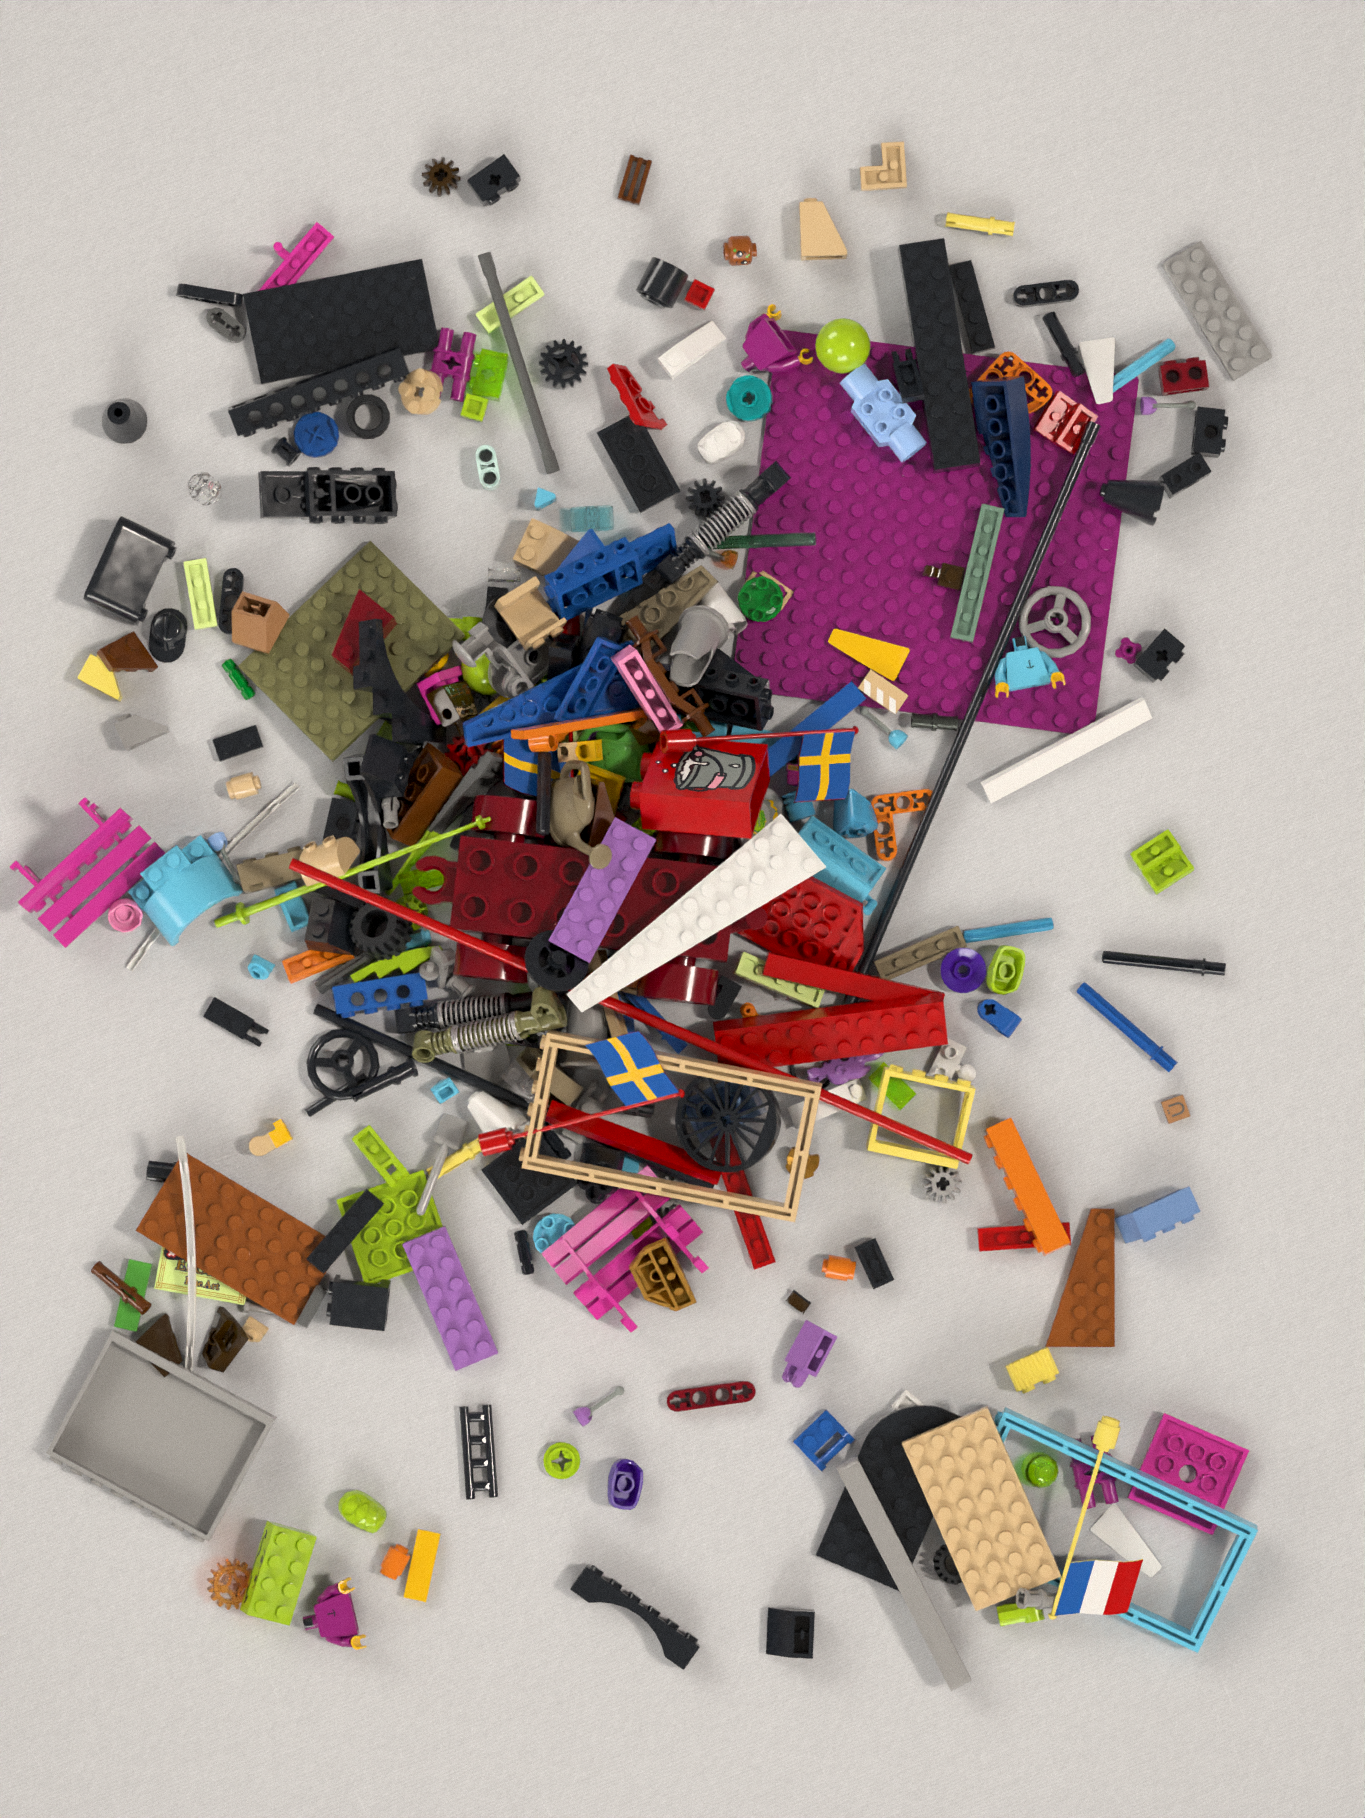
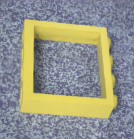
[866,1064,975,1169]

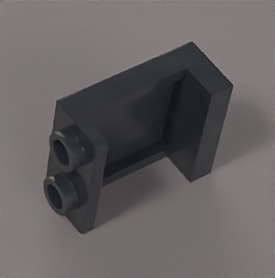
[326,1274,391,1331]

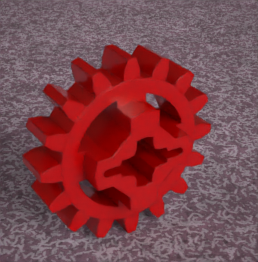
[445,736,494,776]

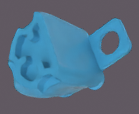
[833,789,878,838]

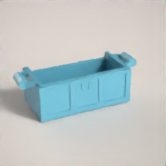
[798,816,886,915]

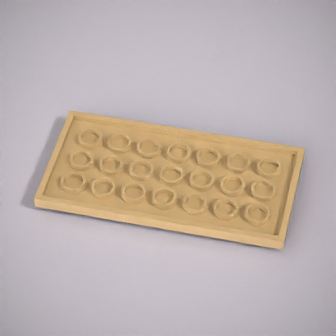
[902,1406,1061,1611]

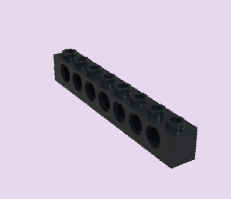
[228,345,410,438]

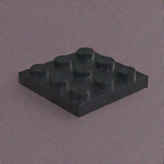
[481,1136,578,1225]

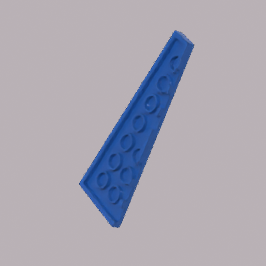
[463,640,641,747]

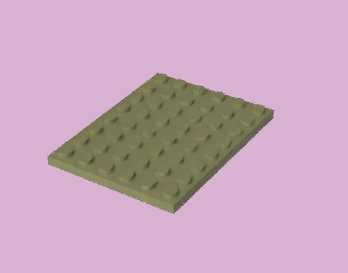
[238,541,465,762]

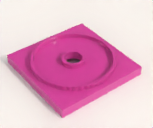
[1127,1413,1249,1535]

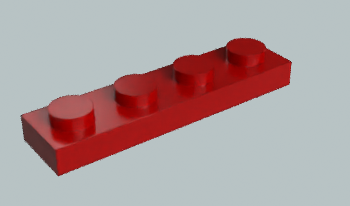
[977,1222,1071,1252]

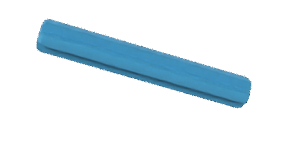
[963,918,1054,943]

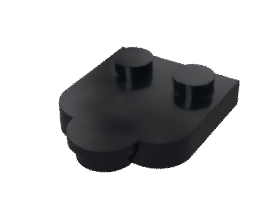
[577,1142,626,1204]

